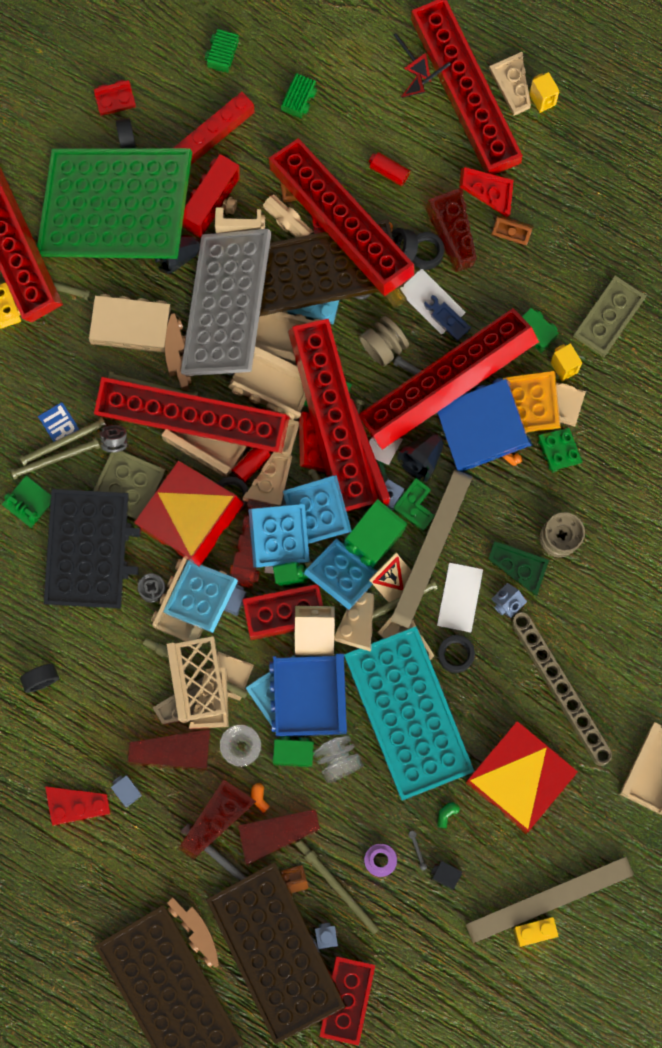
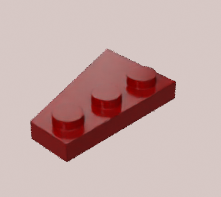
[459,167,514,217]
[299,412,326,472]

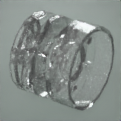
[220,725,261,767]
[313,735,364,783]

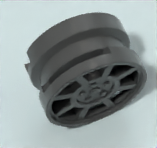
[100,425,127,452]
[138,573,166,603]

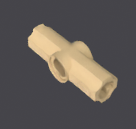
[263,195,314,238]

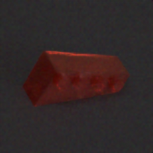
[425,188,477,273]
[230,499,271,588]
[128,729,211,771]
[178,780,256,859]
[238,809,320,866]

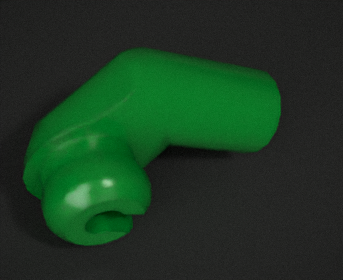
[437,802,460,828]

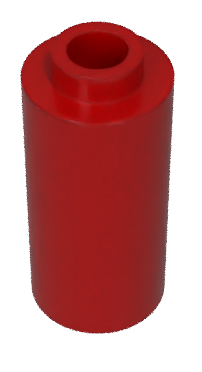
[368,152,411,187]
[231,448,271,483]

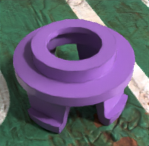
[364,844,397,877]

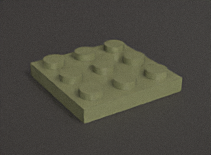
[93,448,166,520]

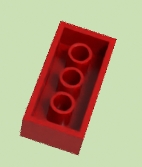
[182,154,240,238]
[242,584,323,641]
[319,957,375,1046]

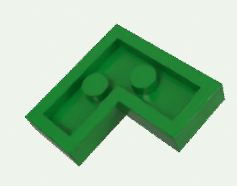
[393,478,435,532]

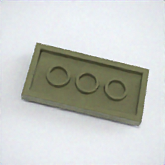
[573,276,646,357]

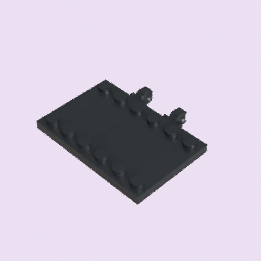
[44,489,142,609]

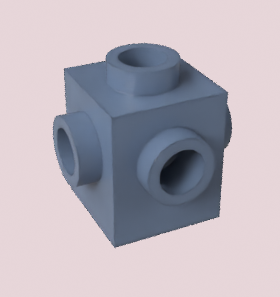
[492,583,527,618]

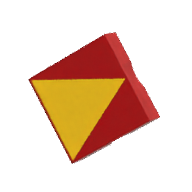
[134,461,244,567]
[466,721,578,834]

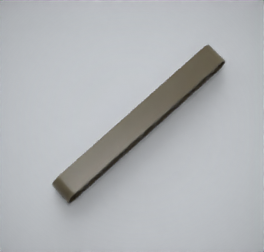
[391,469,473,629]
[512,612,612,766]
[465,857,634,943]

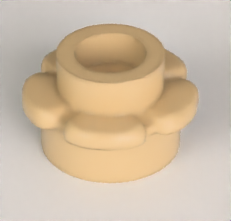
[222,197,237,215]

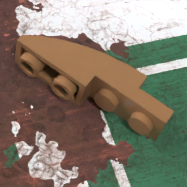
[165,313,192,391]
[167,898,219,968]

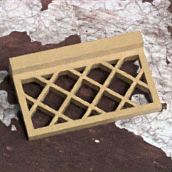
[167,636,227,723]

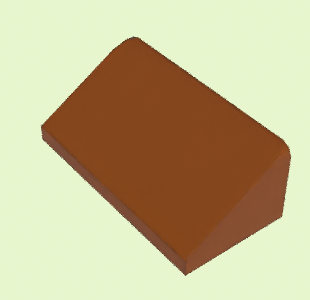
[491,215,533,246]
[281,865,309,893]

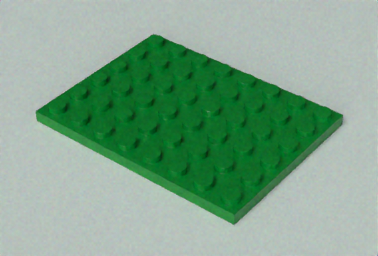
[37,148,192,259]

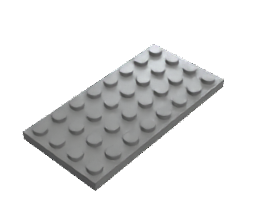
[181,229,271,376]

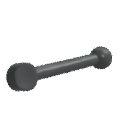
[408,831,427,870]

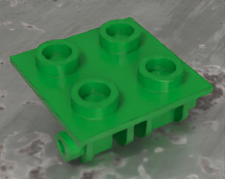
[538,428,583,473]
[2,476,51,528]

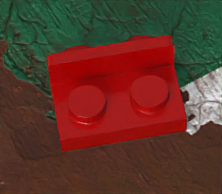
[94,80,136,116]

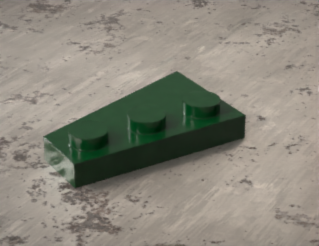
[488,541,549,597]

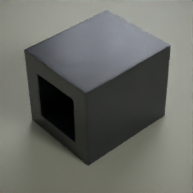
[430,861,463,891]

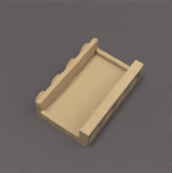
[89,294,171,353]
[255,311,319,366]
[228,346,306,420]
[162,430,247,478]
[151,557,227,646]
[619,722,662,815]

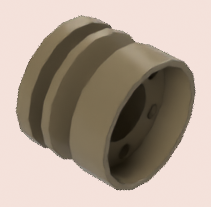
[359,316,409,367]
[539,512,585,557]

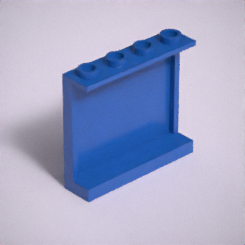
[437,378,532,472]
[270,654,347,737]

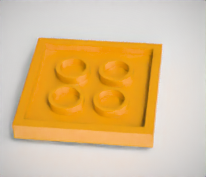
[503,371,561,432]

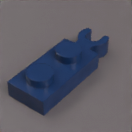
[424,295,471,342]

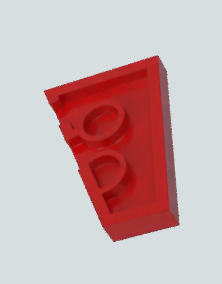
[45,787,111,826]

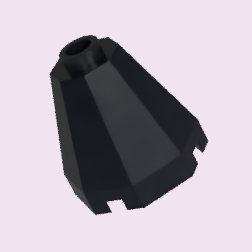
[154,235,200,274]
[397,433,444,482]

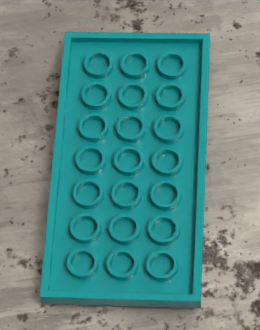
[344,626,475,801]

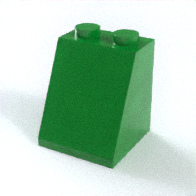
[344,499,407,568]

